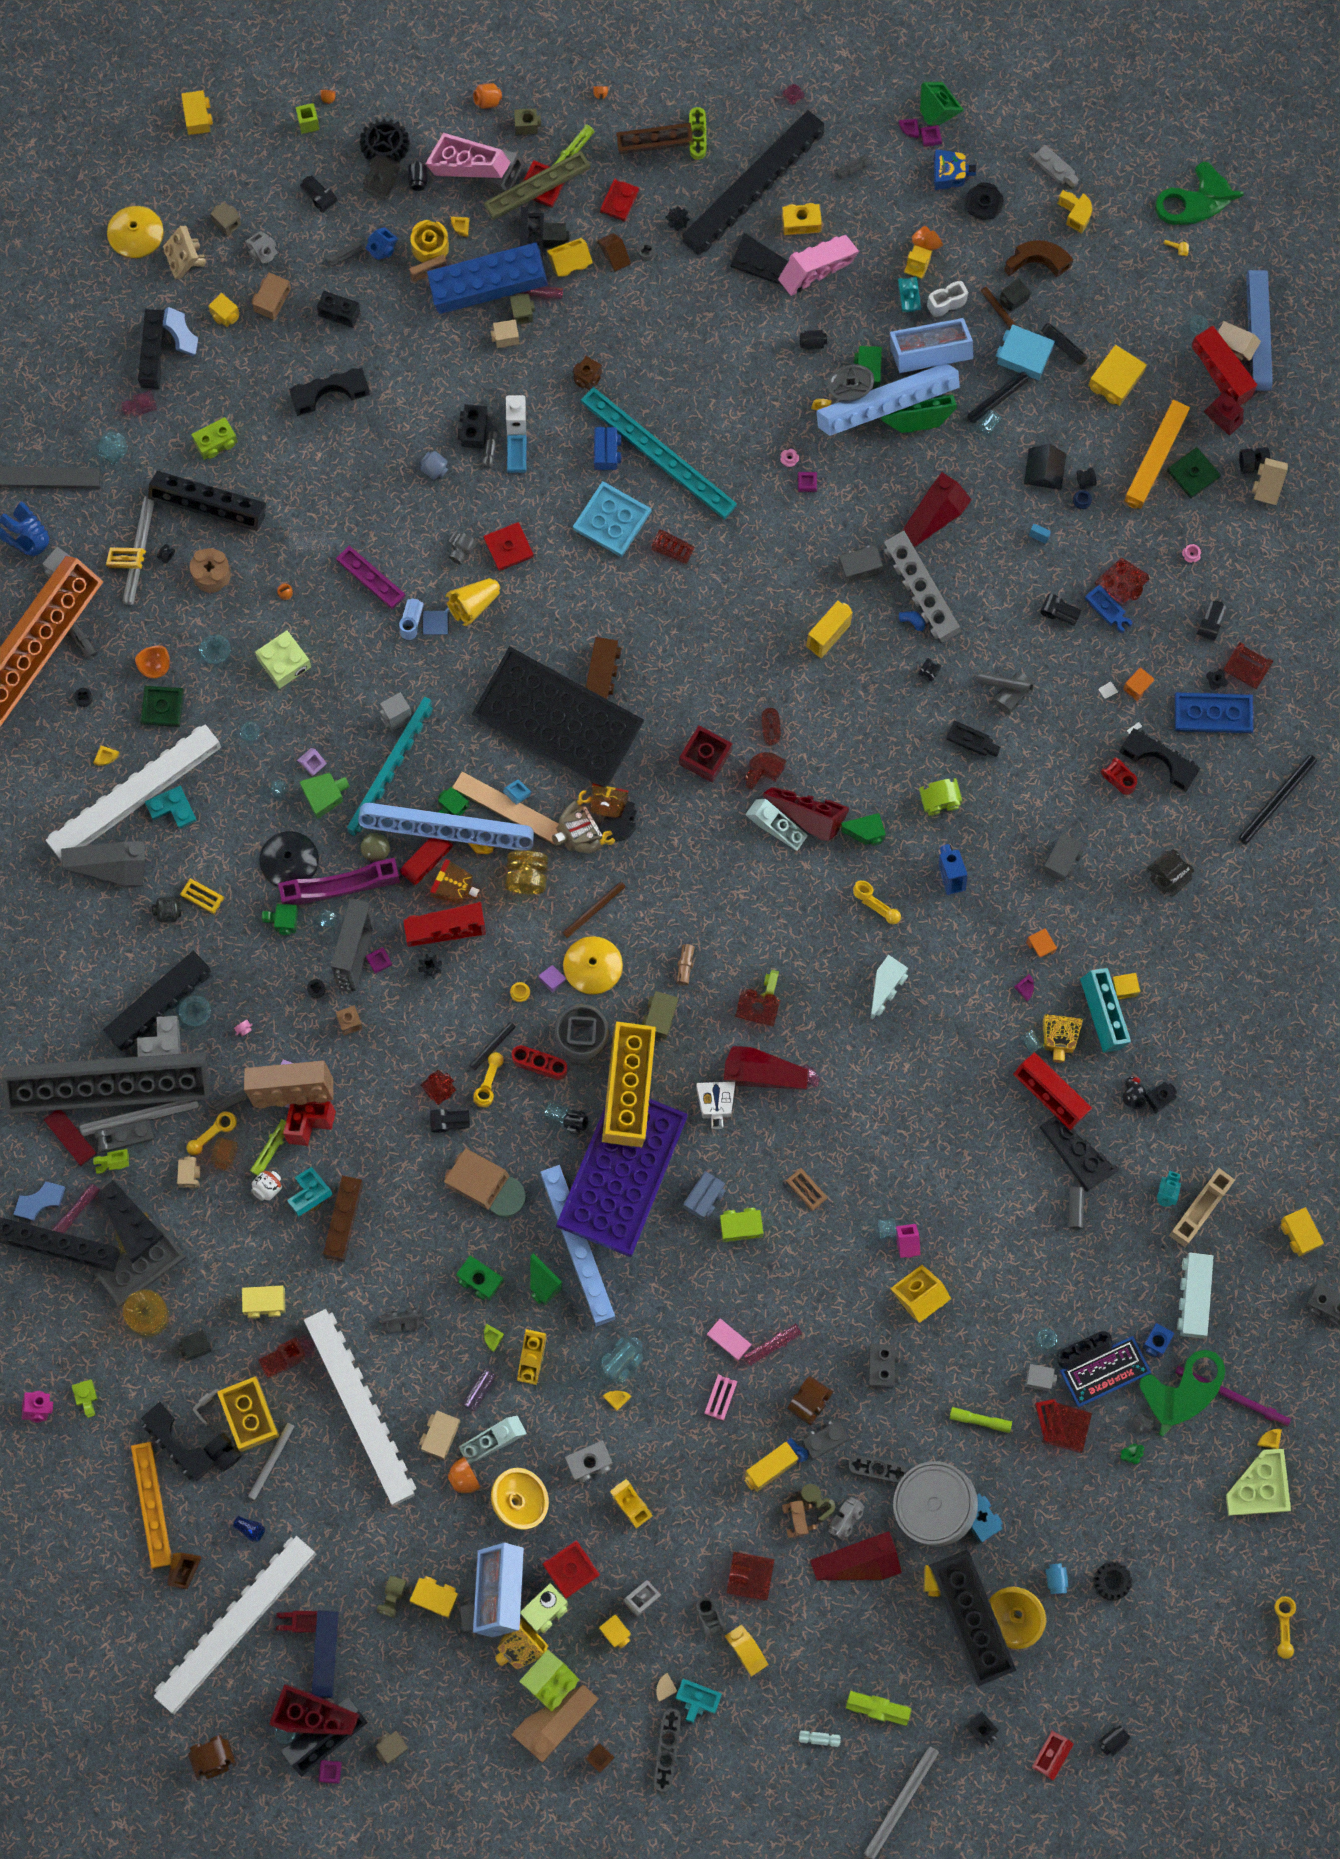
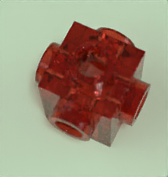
[420,1070,456,1105]

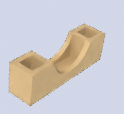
[1169,1168,1235,1247]

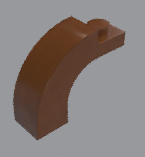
[1004,240,1073,277]

